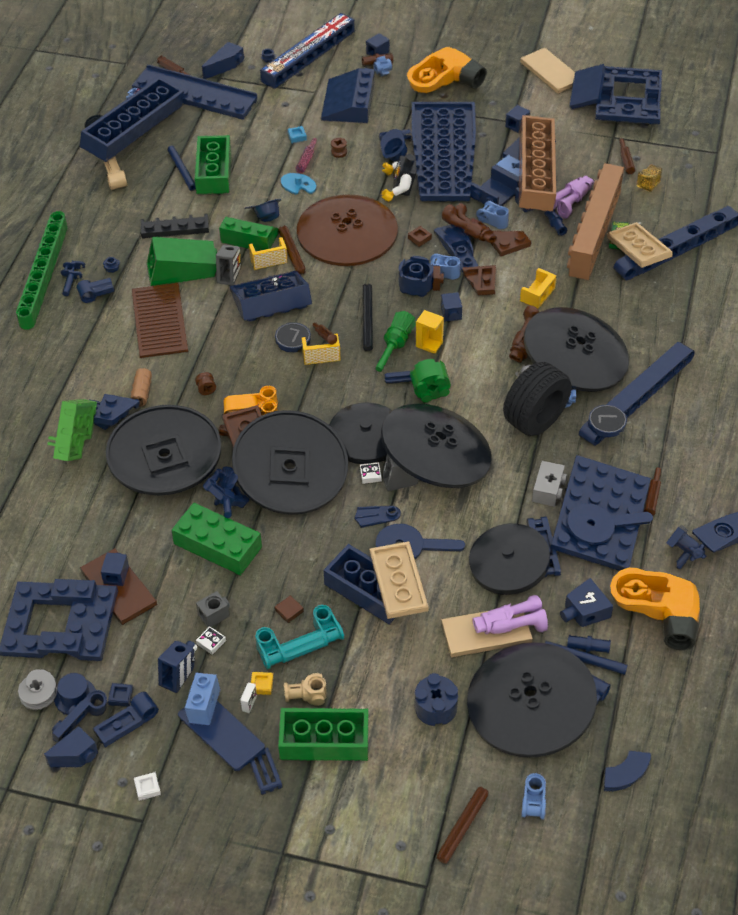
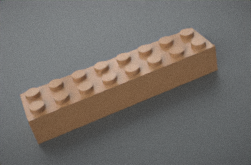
[519,115,556,211]
[567,163,624,280]

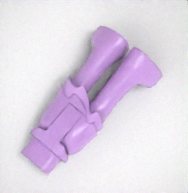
[554,176,594,219]
[472,595,548,634]

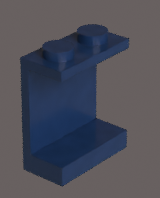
[470,164,519,207]

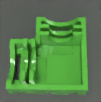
[47,399,97,461]

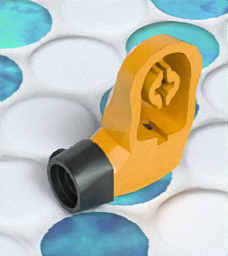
[407,47,487,93]
[610,567,700,650]

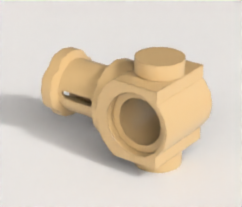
[284,673,327,706]

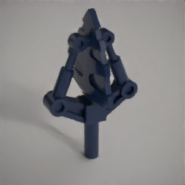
[203,466,249,518]

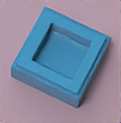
[287,126,307,143]

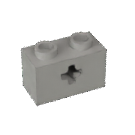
[532,461,567,507]

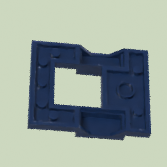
[595,66,662,124]
[0,579,118,661]

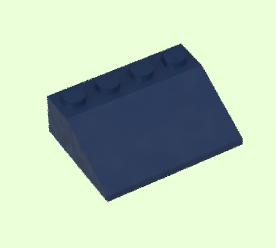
[321,68,375,123]
[229,270,312,321]

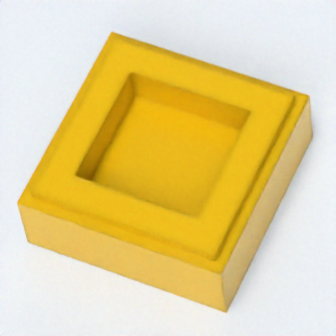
[251,672,274,695]

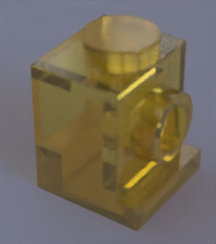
[636,164,662,192]

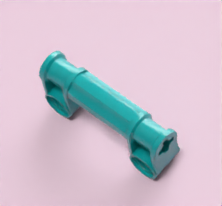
[255,605,345,670]

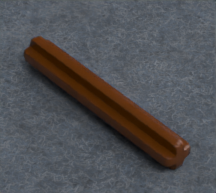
[279,225,306,275]
[437,787,488,864]

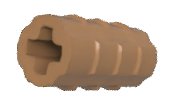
[131,368,152,407]

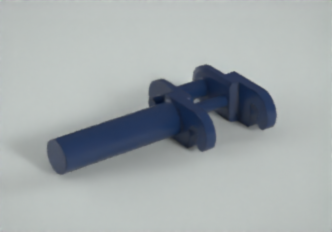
[61,261,86,296]

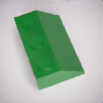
[219,217,279,251]

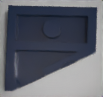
[94,394,140,426]

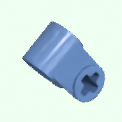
[476,201,509,229]
[430,254,460,280]
[522,773,546,820]

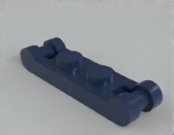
[526,516,561,577]

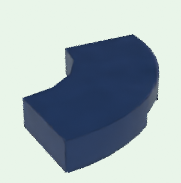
[604,751,651,791]

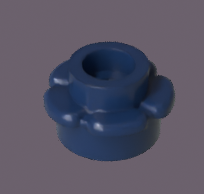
[261,48,276,62]
[103,257,120,273]

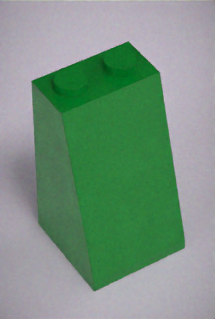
[146,237,217,286]

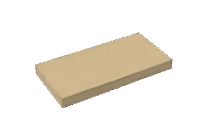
[520,48,575,93]
[607,222,672,268]
[369,542,429,619]
[441,611,532,657]

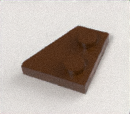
[491,231,531,256]
[463,265,497,296]

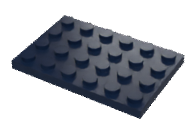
[550,455,651,571]

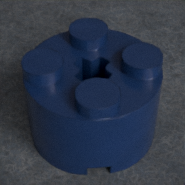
[399,256,434,297]
[414,673,458,726]

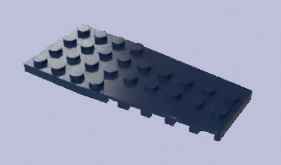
[412,102,476,201]

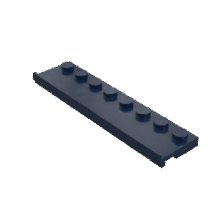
[132,64,258,120]

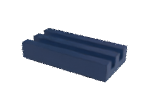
[249,748,282,795]

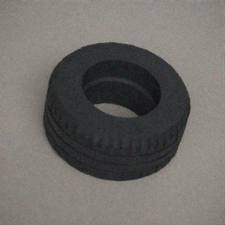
[503,362,572,436]

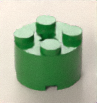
[410,359,451,403]

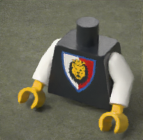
[381,154,416,202]

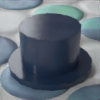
[54,673,96,715]

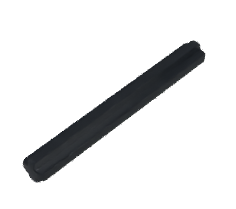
[363,284,373,351]

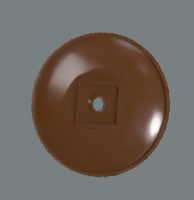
[297,194,398,266]

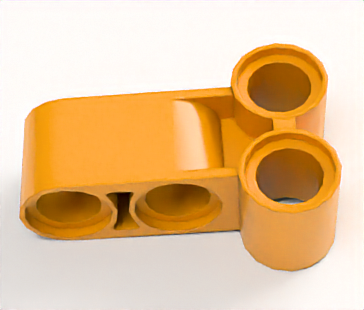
[223,386,278,415]

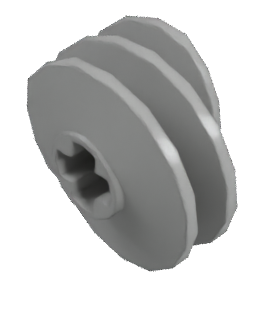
[18,670,57,710]

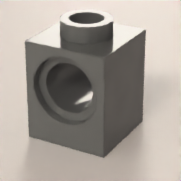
[196,591,230,627]

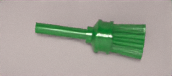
[375,311,416,372]

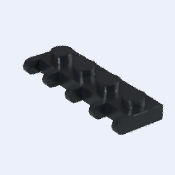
[140,213,209,238]

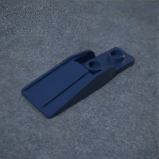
[434,225,478,272]
[692,512,738,553]

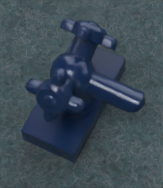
[666,525,707,569]

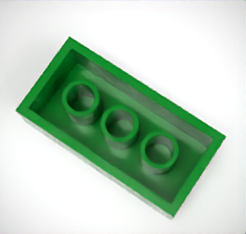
[195,135,231,194]
[172,502,262,576]
[278,708,369,761]

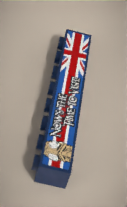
[260,13,355,89]

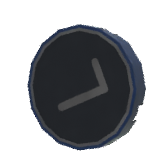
[275,322,311,352]
[588,404,627,437]

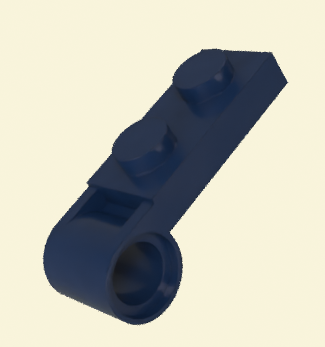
[52,690,107,743]
[93,692,159,747]

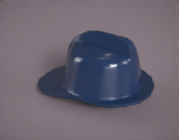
[380,129,407,162]
[244,199,281,222]

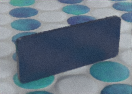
[178,701,265,771]

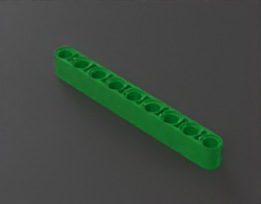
[16,211,68,330]

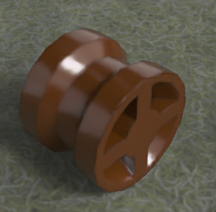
[331,137,347,158]
[195,372,216,395]

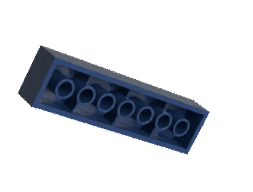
[80,77,184,162]

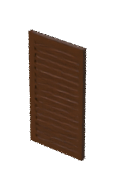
[132,283,188,358]

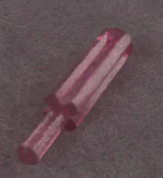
[296,138,317,173]

